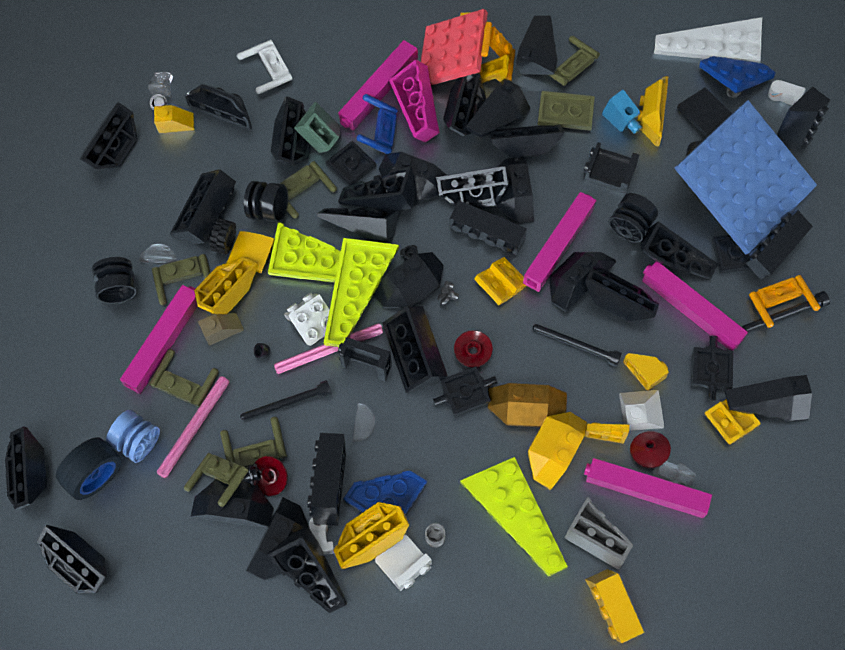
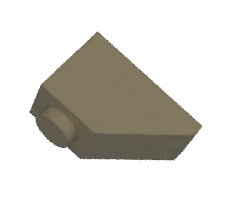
[198,313,244,346]

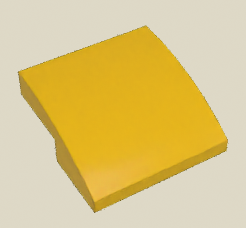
[227,231,274,274]
[474,257,527,305]
[704,399,761,445]

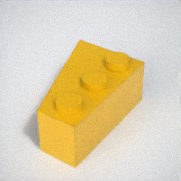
[585,569,644,643]

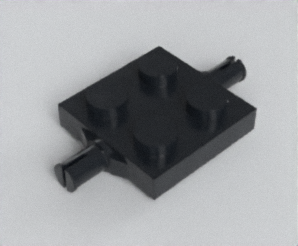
[692,336,733,401]
[433,367,498,417]

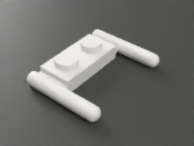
[237,40,293,94]

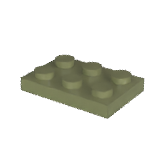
[538,91,595,131]

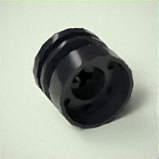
[243,181,289,223]
[608,193,658,243]
[92,257,137,304]

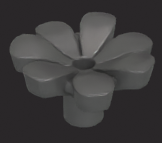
[437,281,459,305]

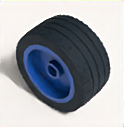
[56,437,121,500]

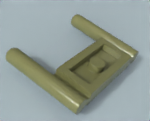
[549,36,600,86]
[279,161,337,219]
[151,254,210,305]
[149,349,219,407]
[220,417,287,468]
[184,453,249,507]

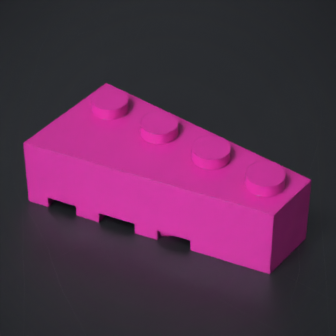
[389,60,439,143]

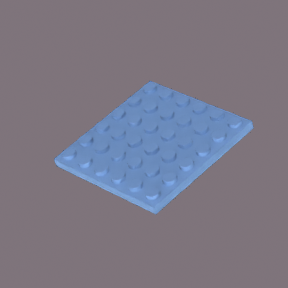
[674,100,817,254]

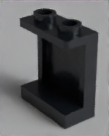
[583,142,640,193]
[338,337,392,382]

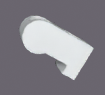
[768,80,806,107]
[309,518,334,555]

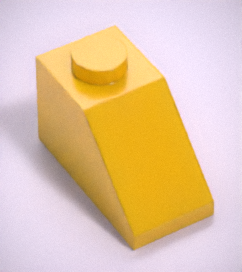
[154,105,194,133]
[623,353,669,391]

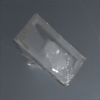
[148,72,172,99]
[652,461,696,488]

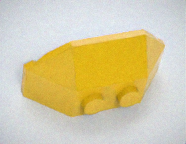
[637,76,669,147]
[194,257,258,315]
[528,412,587,490]
[334,502,409,569]

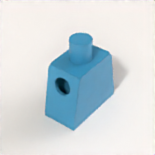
[602,89,642,134]

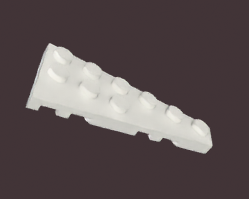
[654,17,762,63]

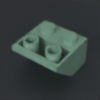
[294,102,341,153]

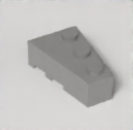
[565,497,633,570]

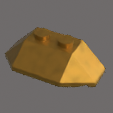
[488,383,567,427]

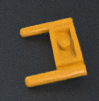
[481,22,516,81]
[749,275,820,328]

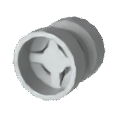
[425,523,446,548]

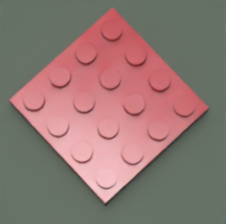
[421,9,488,86]

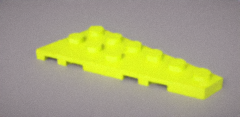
[268,223,381,284]
[323,238,399,347]
[460,457,568,577]

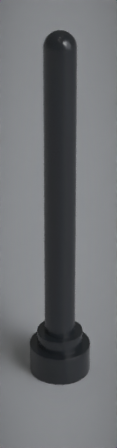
[742,291,830,332]
[532,324,622,367]
[240,380,332,421]

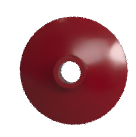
[454,330,493,367]
[630,431,671,468]
[254,456,288,496]

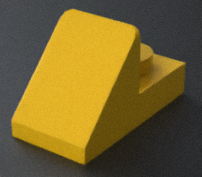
[478,55,509,83]

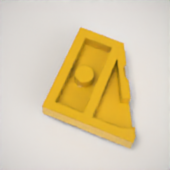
[584,422,630,444]

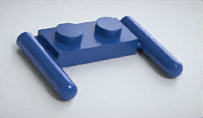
[356,94,398,154]

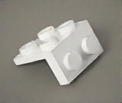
[284,292,330,346]
[375,535,432,592]

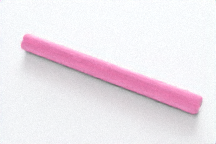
[274,323,383,374]
[157,376,229,478]

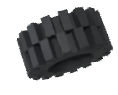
[209,218,236,255]

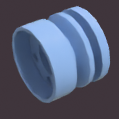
[106,410,160,463]

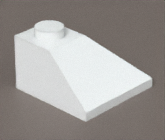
[619,390,664,431]

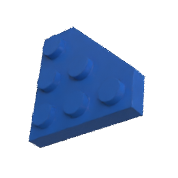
[699,56,776,93]
[343,471,427,516]

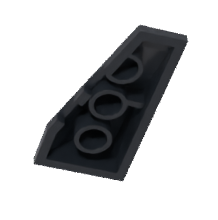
[516,16,558,75]

